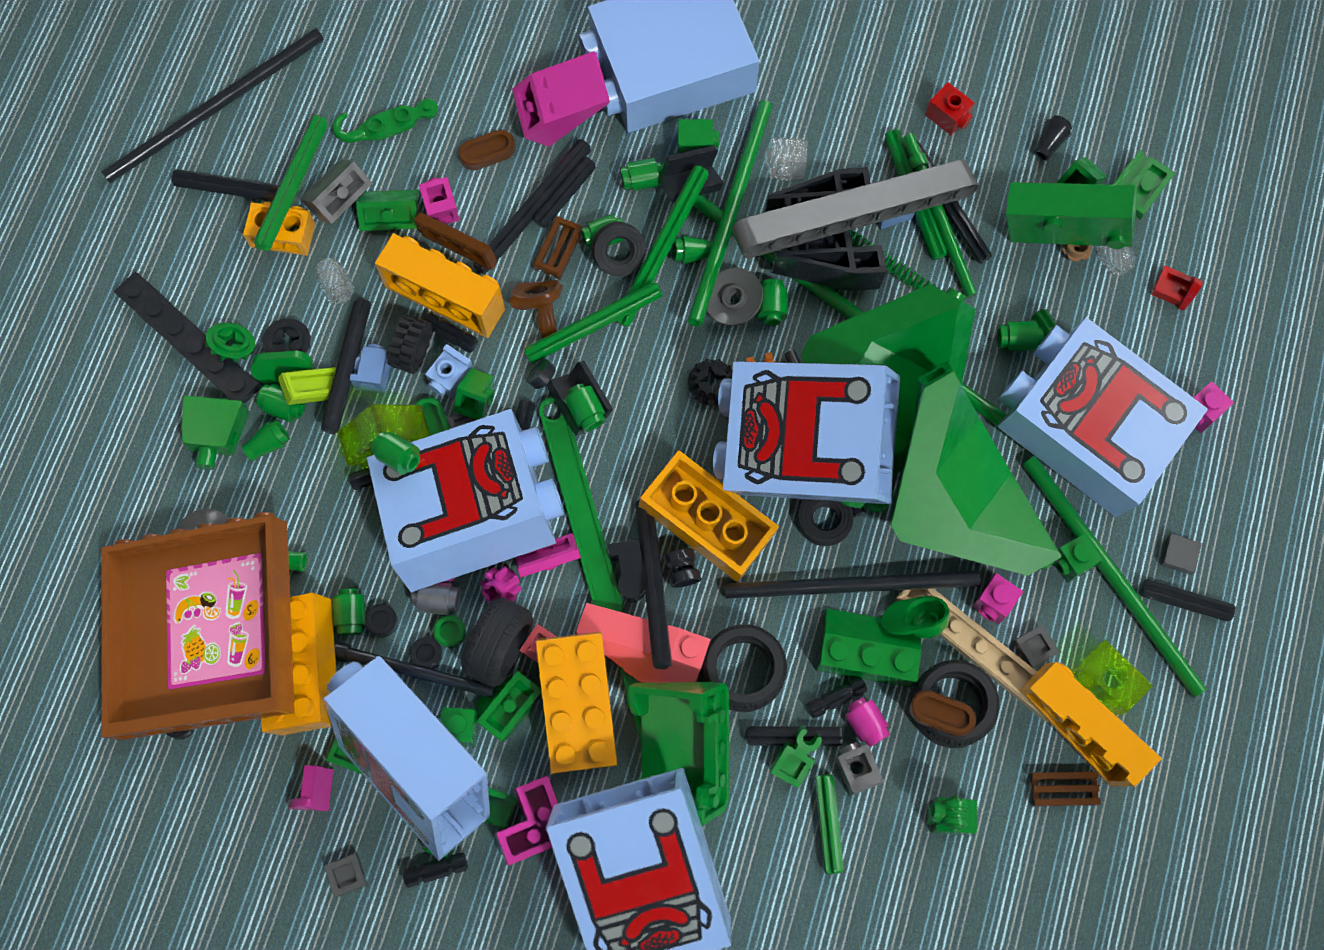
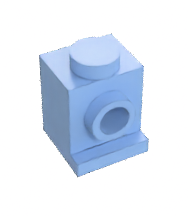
[425,344,474,399]

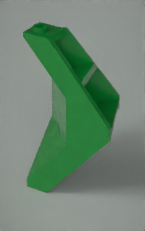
[801,284,976,508]
[890,361,1062,576]

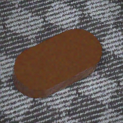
[458,130,515,170]
[910,691,976,737]

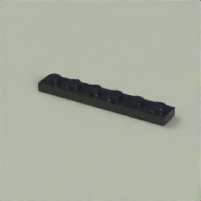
[114,271,262,404]

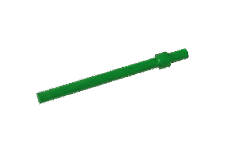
[903,133,977,298]

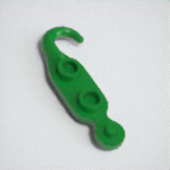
[332,99,438,143]

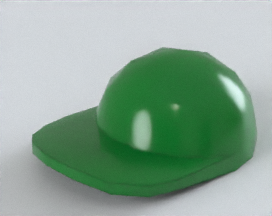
[881,596,950,639]

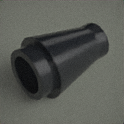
[1033,115,1073,161]

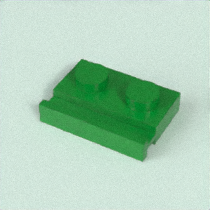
[1113,150,1175,220]

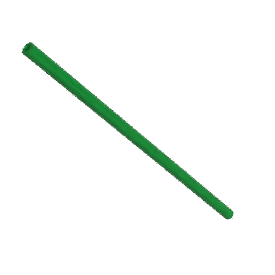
[692,195,1006,426]

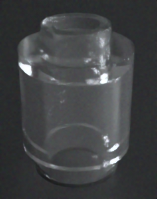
[1093,246,1137,276]
[315,258,355,304]

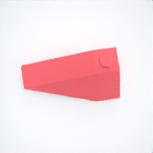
[575,603,711,683]

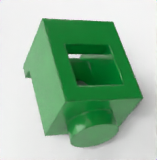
[453,368,495,420]

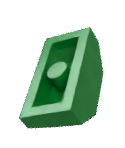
[476,671,542,743]

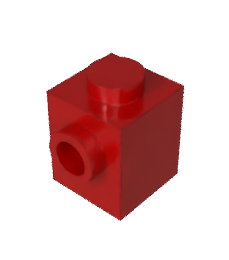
[925,82,975,136]

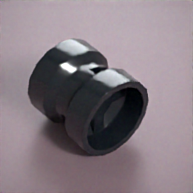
[664,548,701,588]

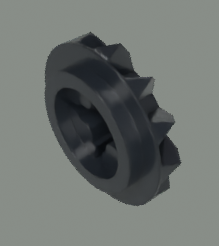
[262,318,312,353]
[688,358,733,405]

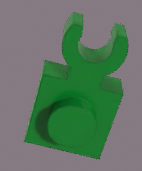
[769,725,822,788]

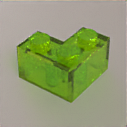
[337,404,431,468]

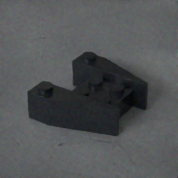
[763,167,887,291]

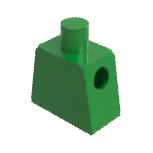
[182,395,249,470]

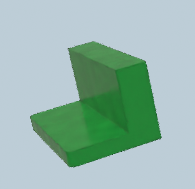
[356,190,419,231]

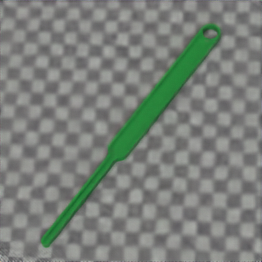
[539,397,642,746]

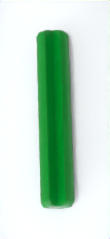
[815,774,844,874]

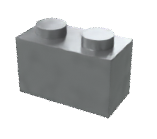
[300,158,372,224]

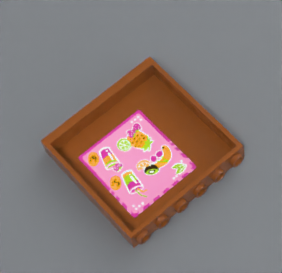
[101,512,294,740]

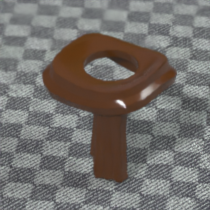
[509,280,563,339]

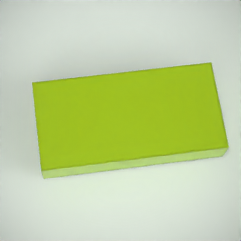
[278,367,336,405]

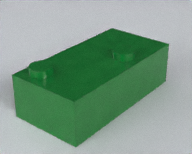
[1006,182,1136,249]

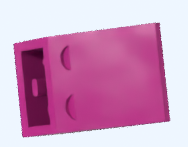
[512,51,610,147]

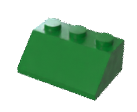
[817,608,921,688]

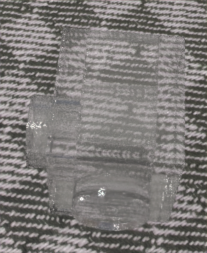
[764,137,808,181]

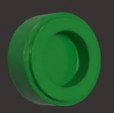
[433,615,466,648]

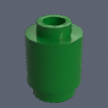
[620,157,662,192]
[580,213,623,251]
[758,279,788,326]
[997,321,1044,352]
[257,384,306,423]
[564,384,606,432]
[371,431,420,475]
[332,588,365,636]

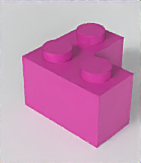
[494,776,558,866]

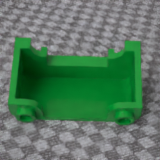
[626,682,730,827]

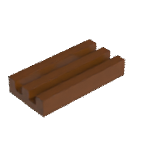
[533,216,583,280]
[1030,772,1101,807]

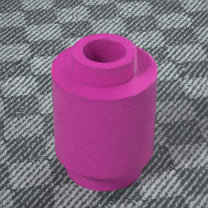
[845,697,891,748]

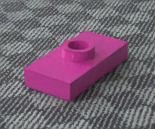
[514,534,581,578]

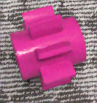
[480,566,522,602]

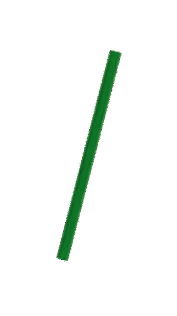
[687,100,772,327]
[1023,456,1207,698]

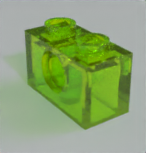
[1071,639,1153,717]

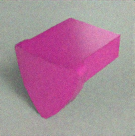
[288,765,334,811]

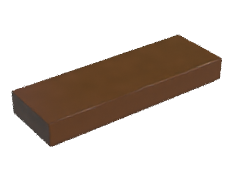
[414,212,498,270]

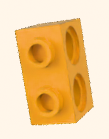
[243,202,315,256]

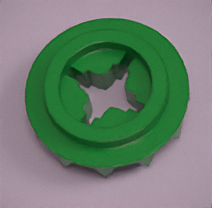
[205,322,255,363]

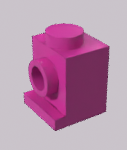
[419,177,460,224]

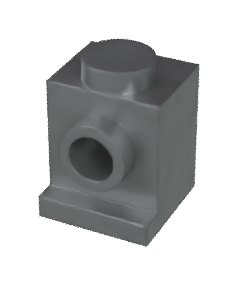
[835,742,884,796]

